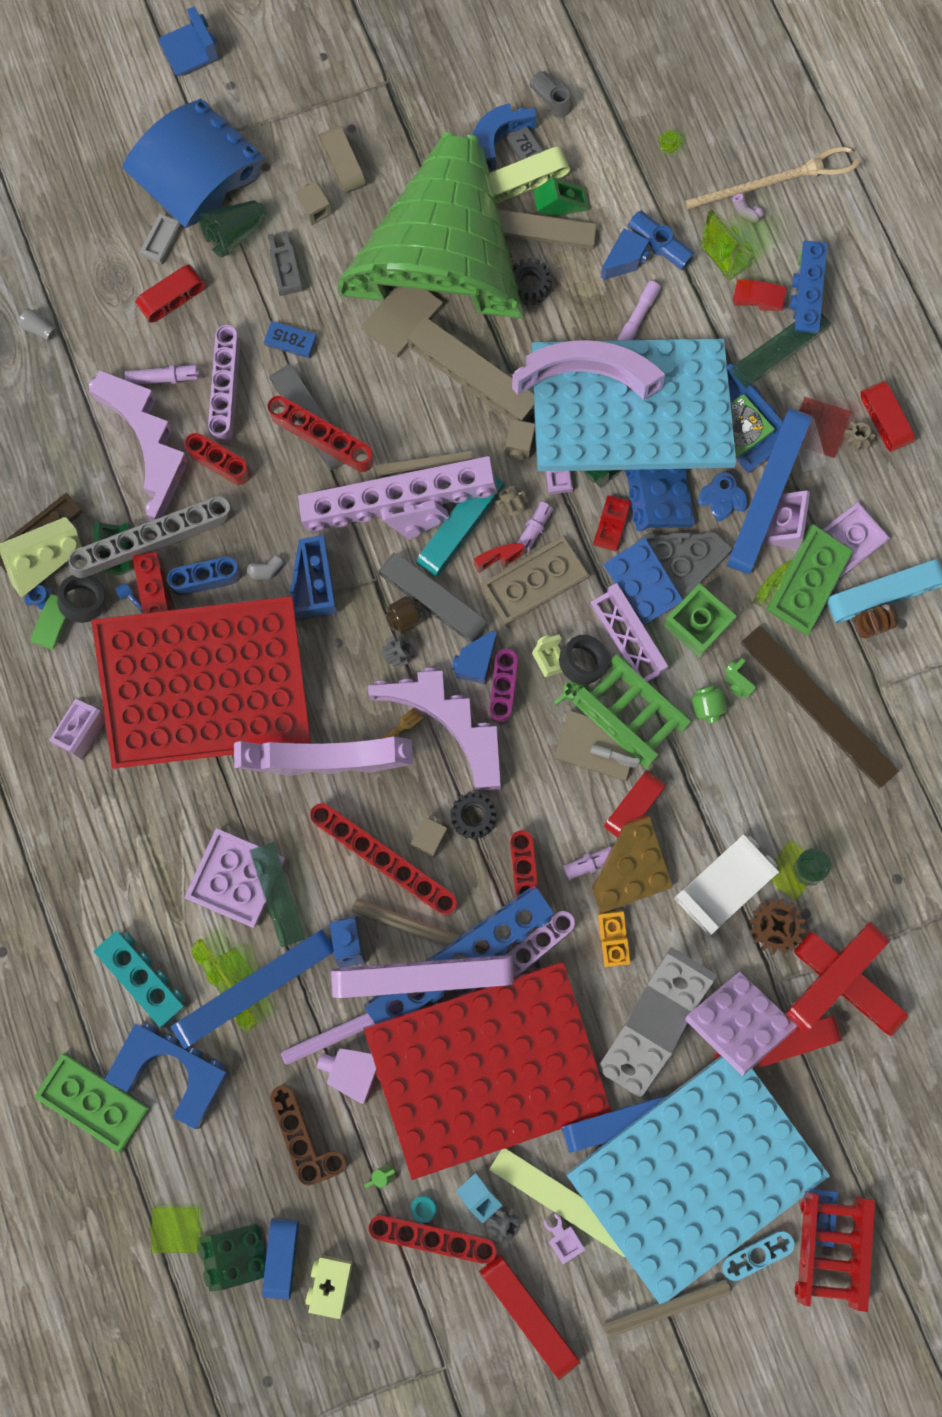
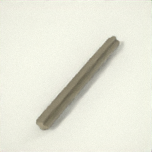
[352,899,495,956]

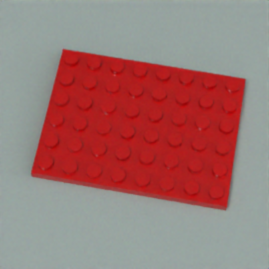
[91,596,311,769]
[363,961,611,1180]

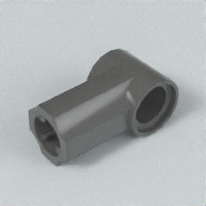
[530,71,571,117]

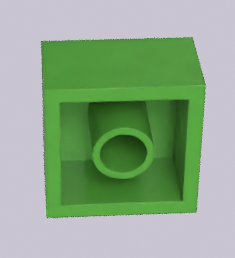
[663,583,737,658]

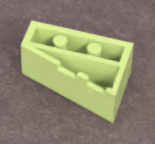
[0,517,82,598]

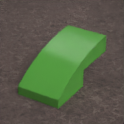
[30,594,74,650]

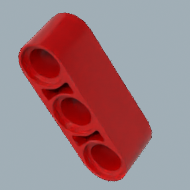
[135,264,205,323]
[860,381,915,452]
[185,433,250,485]
[603,770,667,838]
[510,830,538,897]

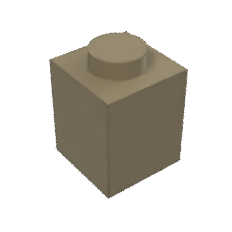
[295,181,332,226]
[505,419,535,460]
[411,816,448,858]

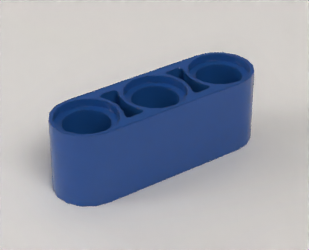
[167,557,241,595]
[262,1218,299,1300]

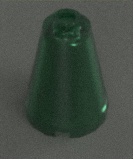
[198,200,266,258]

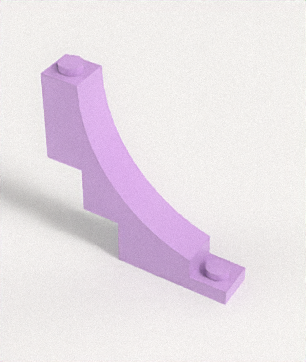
[89,370,189,521]
[234,737,413,776]

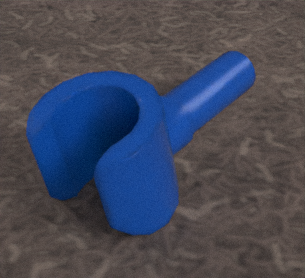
[115,584,143,612]

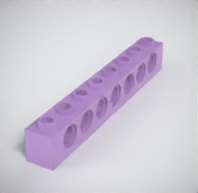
[298,456,497,532]

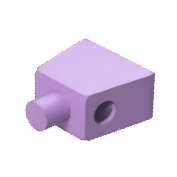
[317,1048,377,1104]

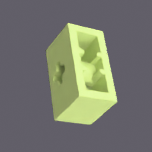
[306,1255,353,1319]

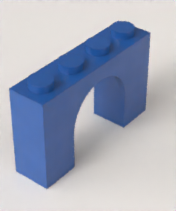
[104,1022,230,1129]

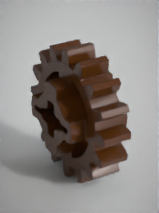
[749,899,806,955]

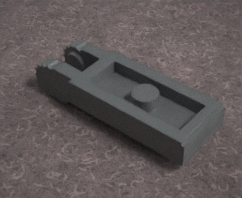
[268,230,303,296]

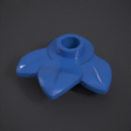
[698,472,747,522]

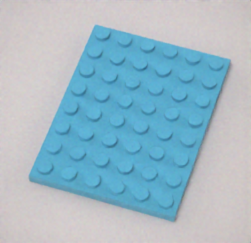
[532,339,736,471]
[566,1056,830,1304]

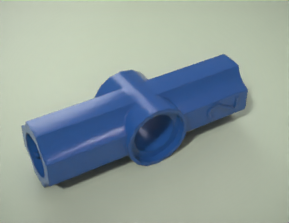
[628,210,695,271]

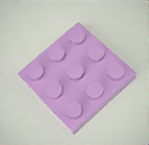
[184,828,286,929]
[685,971,797,1076]

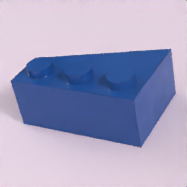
[290,535,337,620]

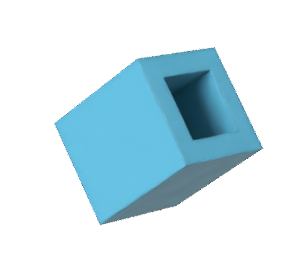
[456,1173,503,1223]

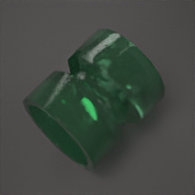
[792,849,831,886]

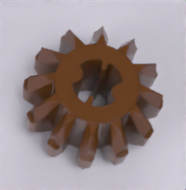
[854,604,899,639]

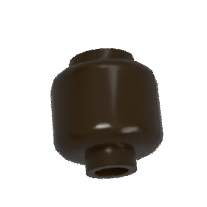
[385,596,424,633]

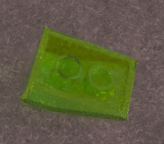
[700,210,754,281]

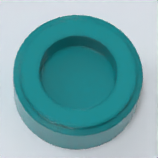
[410,1195,437,1223]

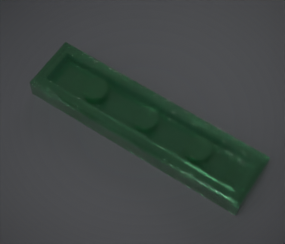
[249,842,305,948]

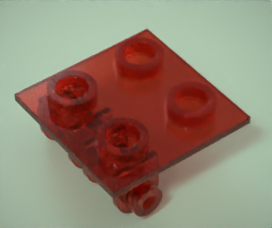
[799,397,851,458]

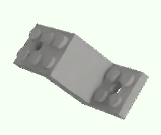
[597,947,717,1098]

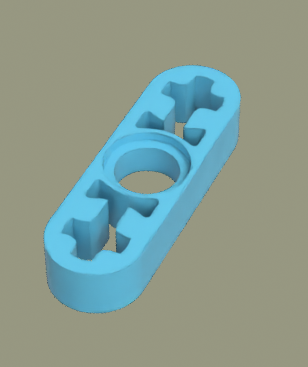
[721,1231,794,1281]

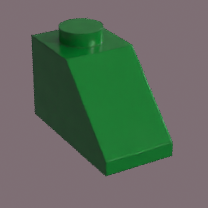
[533,177,589,217]

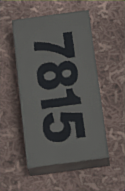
[507,126,543,161]

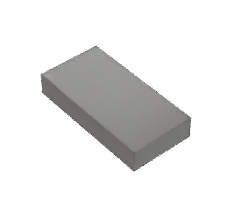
[139,213,182,265]

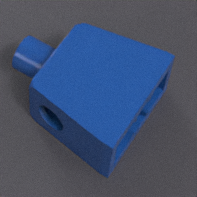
[330,915,365,968]

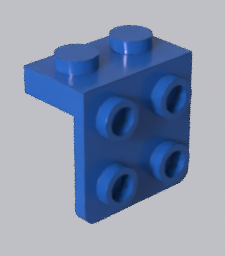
[159,6,218,76]

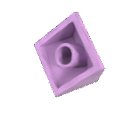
[763,491,810,549]
[49,699,105,760]

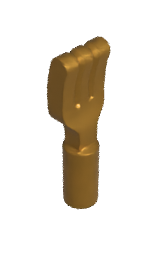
[381,708,424,739]

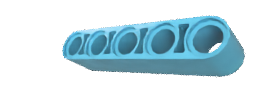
[827,559,942,623]

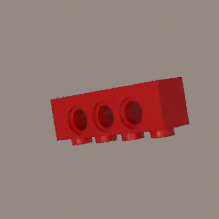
[132,551,172,613]

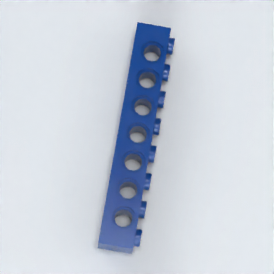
[364,885,554,1023]

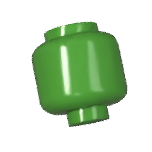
[692,685,727,723]

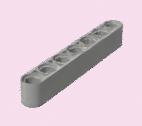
[69,496,230,578]

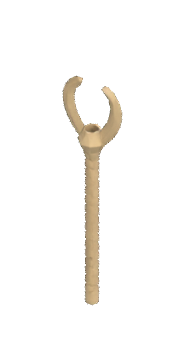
[685,147,860,209]

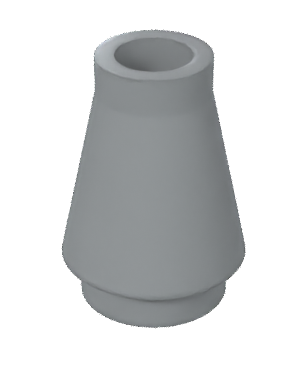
[18,308,56,340]

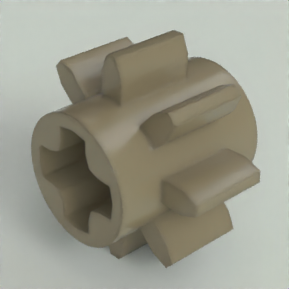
[843,419,875,452]
[496,486,528,516]

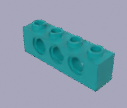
[93,930,188,1028]

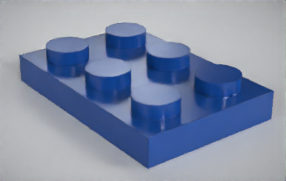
[603,538,684,626]

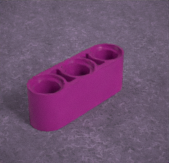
[490,649,518,724]

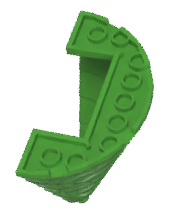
[338,132,525,319]

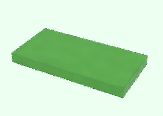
[766,525,854,636]
[34,1052,150,1154]

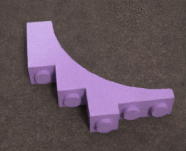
[368,668,501,792]

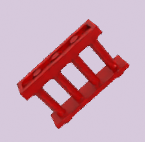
[794,1192,875,1312]

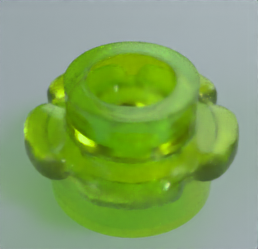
[658,130,681,153]

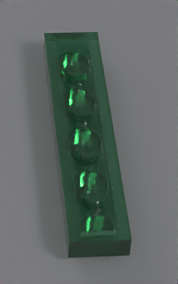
[730,313,831,388]

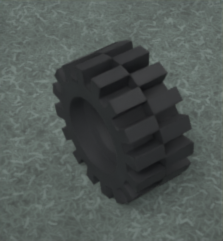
[513,258,551,306]
[451,792,496,840]

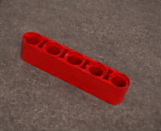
[267,395,374,472]
[785,921,891,1033]
[794,932,909,1037]
[714,1015,843,1070]
[368,1214,497,1264]
[479,1254,581,1381]

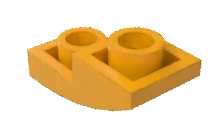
[598,910,630,967]

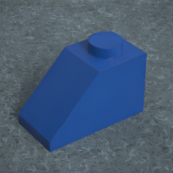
[601,228,650,280]
[452,631,497,685]

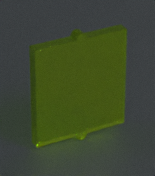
[770,840,823,901]
[149,1207,201,1253]

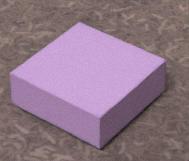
[546,471,573,494]

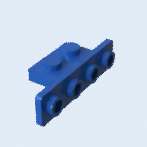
[789,240,827,333]

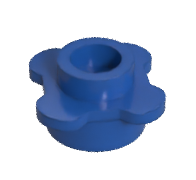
[24,584,53,610]

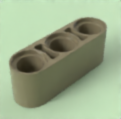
[319,126,366,193]

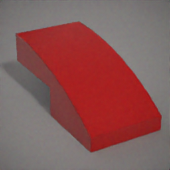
[733,279,788,311]
[593,495,631,551]
[473,543,525,573]

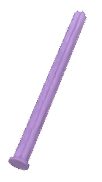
[281,989,454,1065]

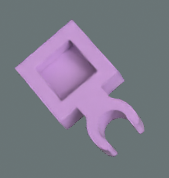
[544,1213,585,1264]

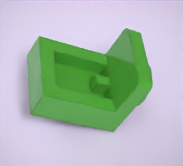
[724,657,756,700]

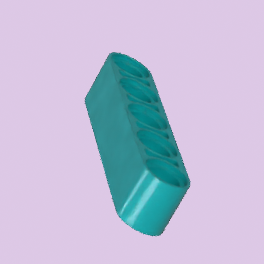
[416,475,506,578]

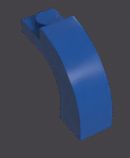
[472,103,536,170]

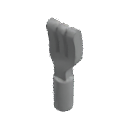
[590,744,640,768]

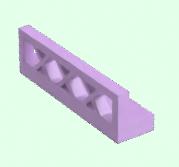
[590,583,668,682]

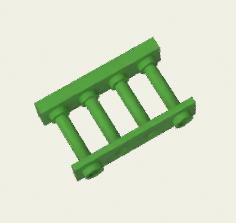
[573,654,691,770]

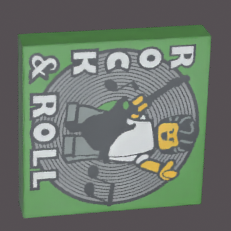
[730,394,775,460]

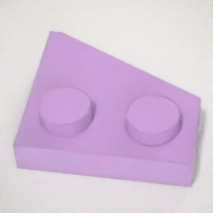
[381,500,449,540]

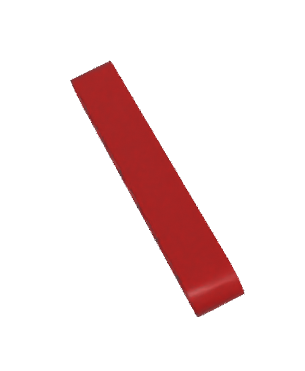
[310,803,457,916]

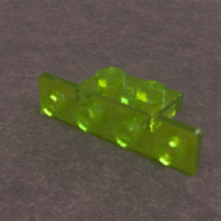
[191,938,257,1033]

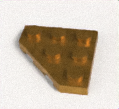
[592,815,673,913]

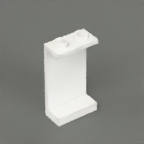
[674,834,779,936]

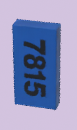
[264,321,317,358]

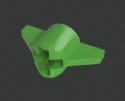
[554,681,586,705]
[364,1164,398,1188]

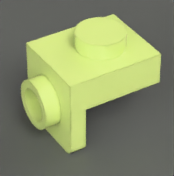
[532,634,562,677]

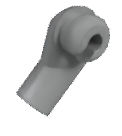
[247,555,284,580]

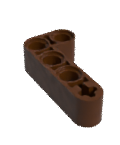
[270,1085,348,1186]

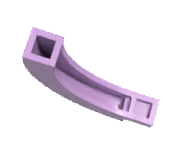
[512,340,665,401]

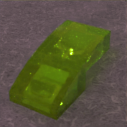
[752,560,792,607]

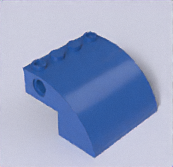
[122,99,265,228]

